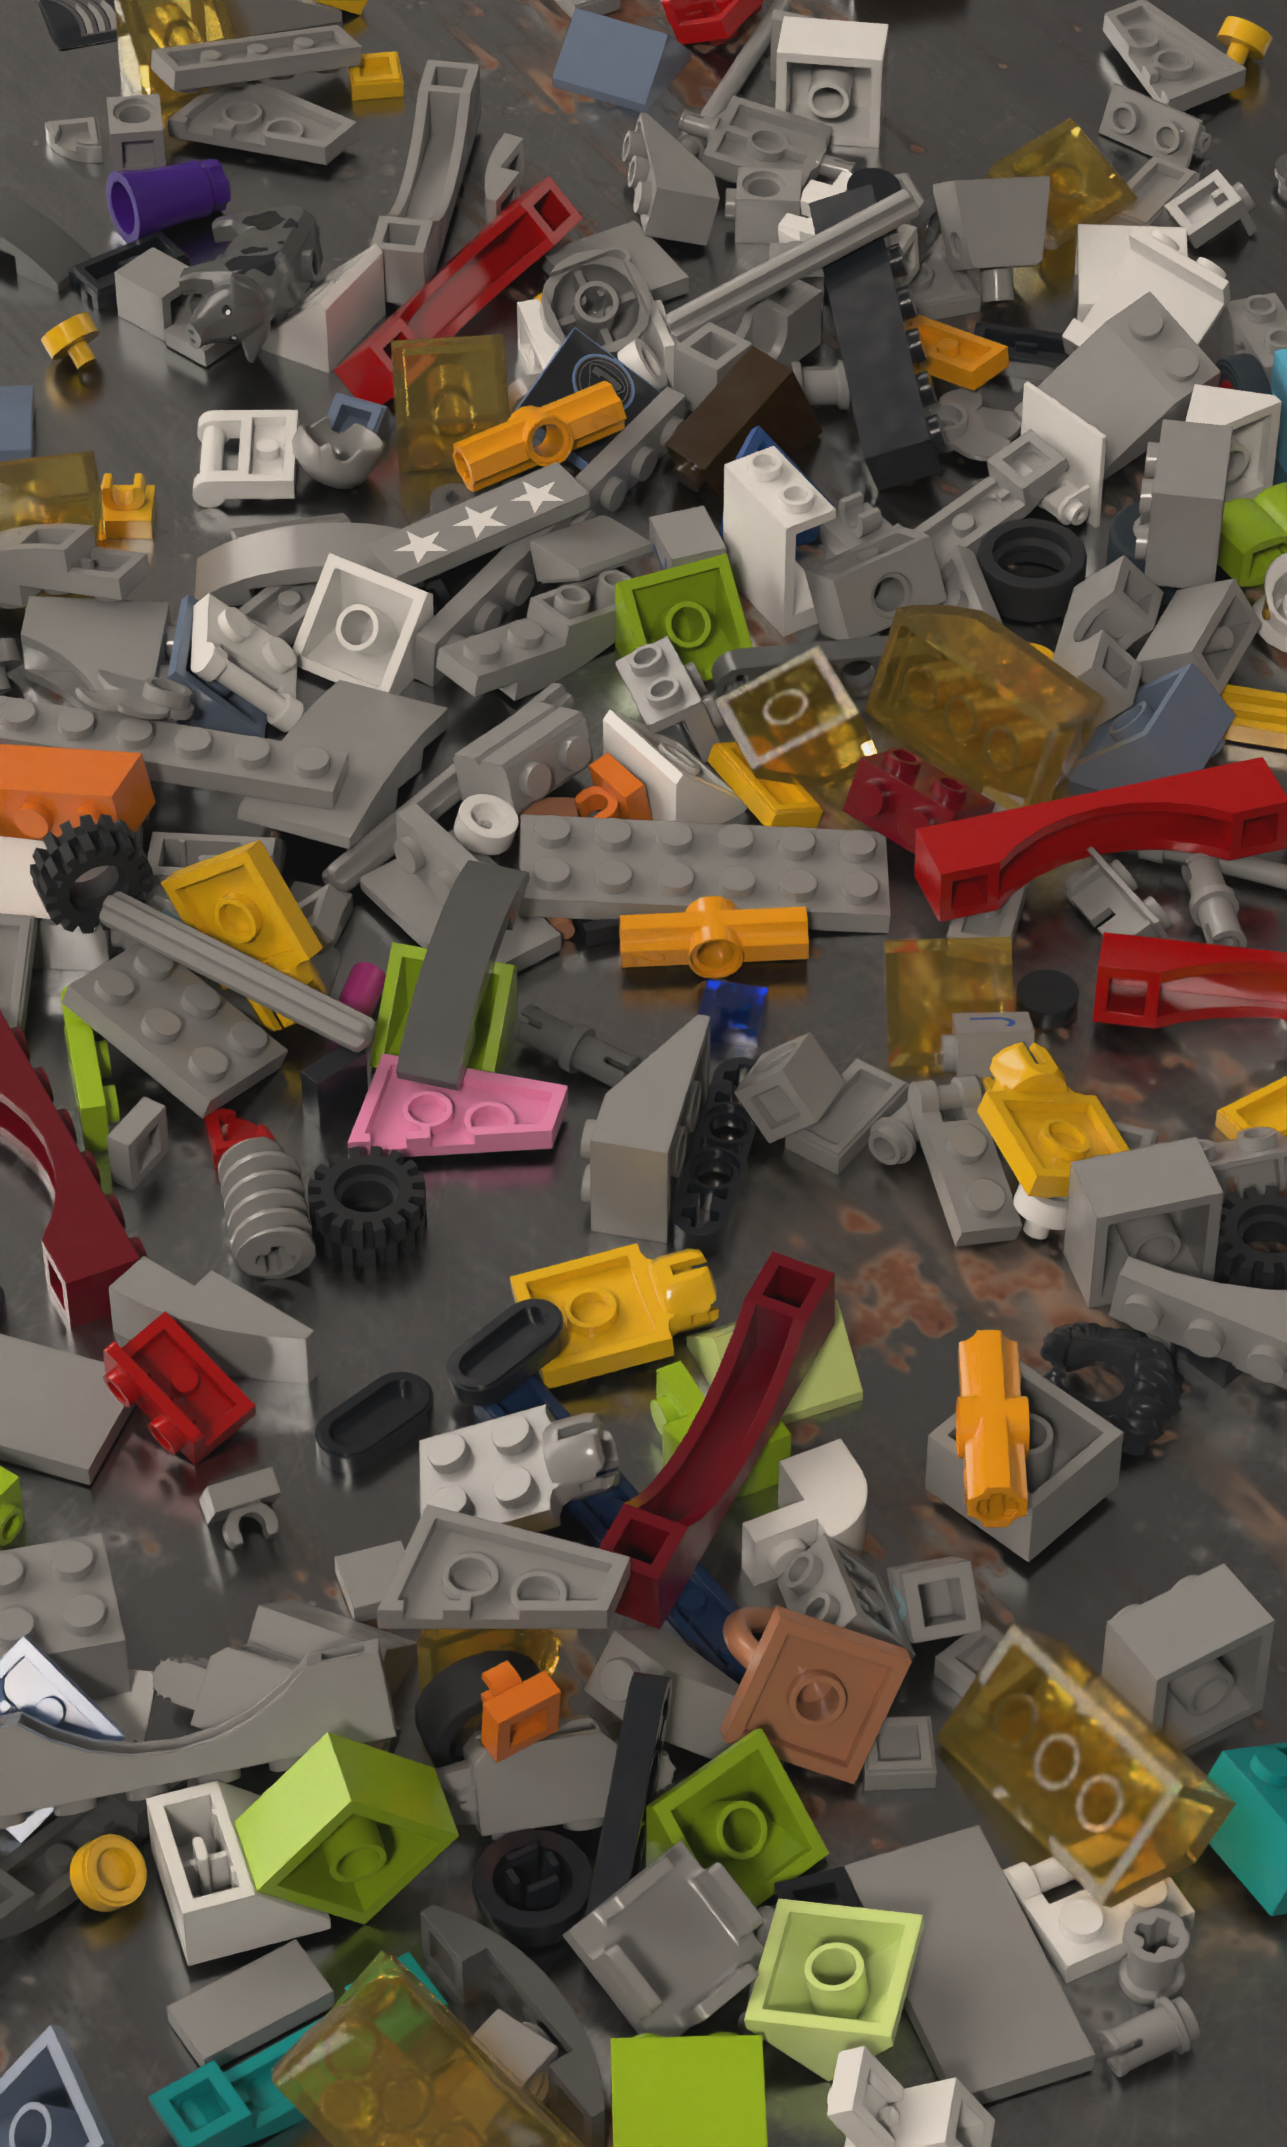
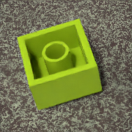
[234,1732,459,1924]

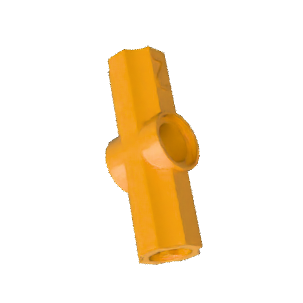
[452,381,627,492]
[619,896,809,979]
[956,1330,1030,1528]

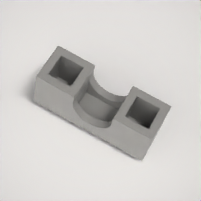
[674,280,822,411]
[1041,555,1164,737]

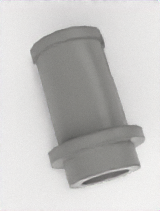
[868,1100,944,1165]
[1098,1996,1200,2077]

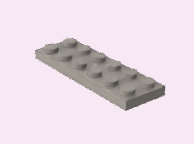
[519,814,891,933]

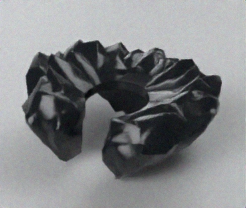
[1040,1321,1184,1456]

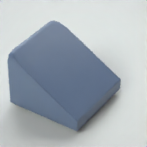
[327,392,395,441]

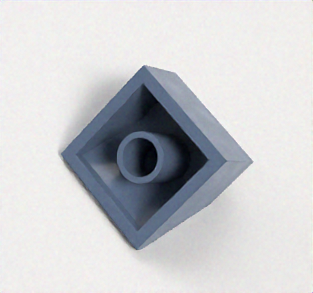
[1063,662,1236,791]

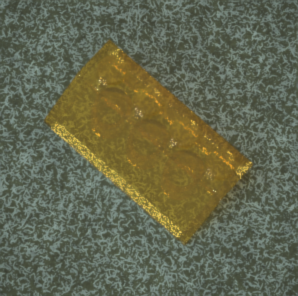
[935,1623,1236,1908]

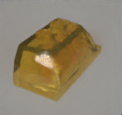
[865,605,1104,810]
[271,1950,586,2147]

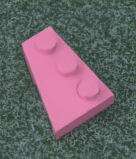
[348,1053,568,1158]

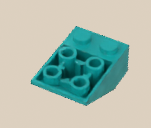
[1184,1742,1287,1916]

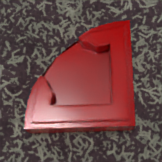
[204,1108,276,1170]

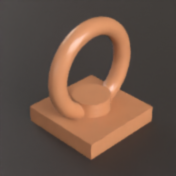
[720,1605,912,1784]

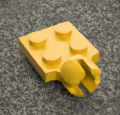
[161,839,328,1032]
[977,1042,1130,1198]
[510,1243,719,1389]

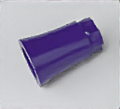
[106,159,231,244]

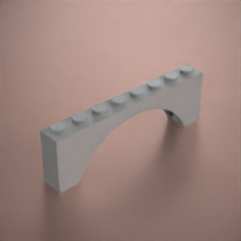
[21,596,176,971]

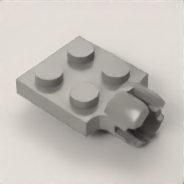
[419,1404,620,1533]

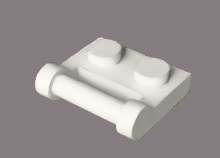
[192,410,299,508]
[191,593,304,732]
[1002,1816,1195,1984]

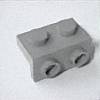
[615,636,725,763]

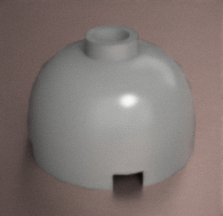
[539,249,652,359]

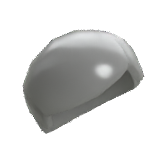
[292,417,386,489]

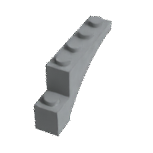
[1109,1256,1287,1389]

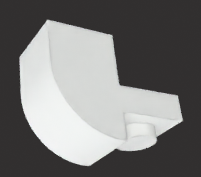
[742,1438,868,1586]
[827,2046,995,2147]

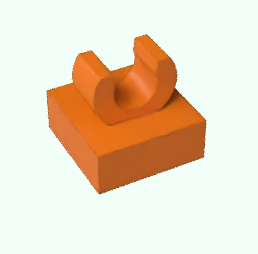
[575,752,653,820]
[481,1660,561,1763]

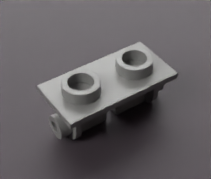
[1098,83,1212,169]
[1066,846,1172,939]
[1198,1127,1287,1203]

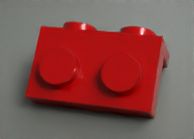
[661,0,764,45]
[103,1311,256,1466]

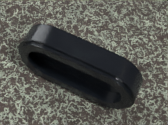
[446,1299,567,1406]
[315,1372,434,1474]

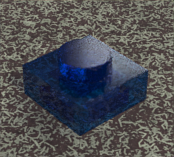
[697,979,768,1049]

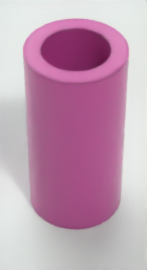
[337,962,386,1017]

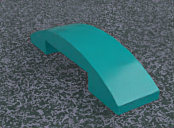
[148,1951,449,2147]

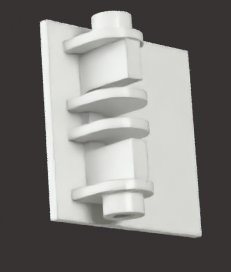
[1021,381,1107,528]

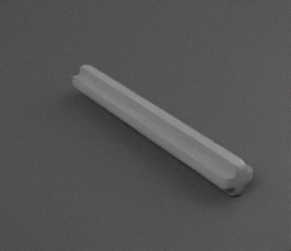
[665,189,919,342]
[99,892,376,1052]

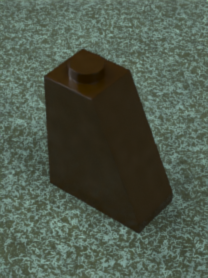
[664,346,823,500]

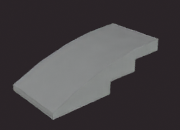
[237,680,449,849]

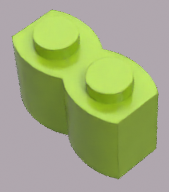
[1217,482,1287,587]

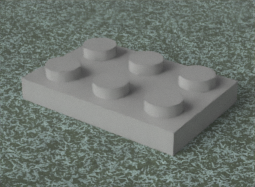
[62,943,288,1119]

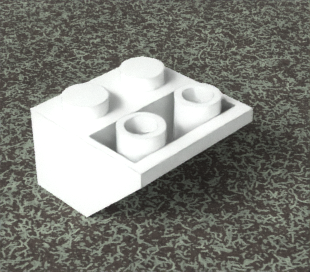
[146,1780,331,1966]

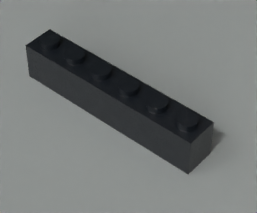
[809,183,947,492]

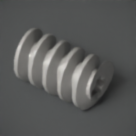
[218,1137,316,1279]

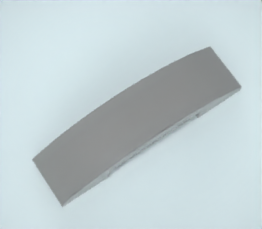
[880,429,1068,583]
[195,522,425,606]

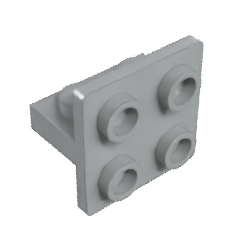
[360,803,499,949]

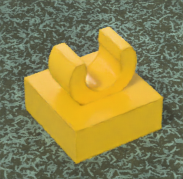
[94,473,156,539]

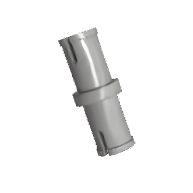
[1181,853,1247,948]

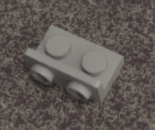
[777,1533,915,1659]

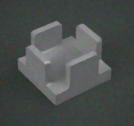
[562,1841,764,2037]

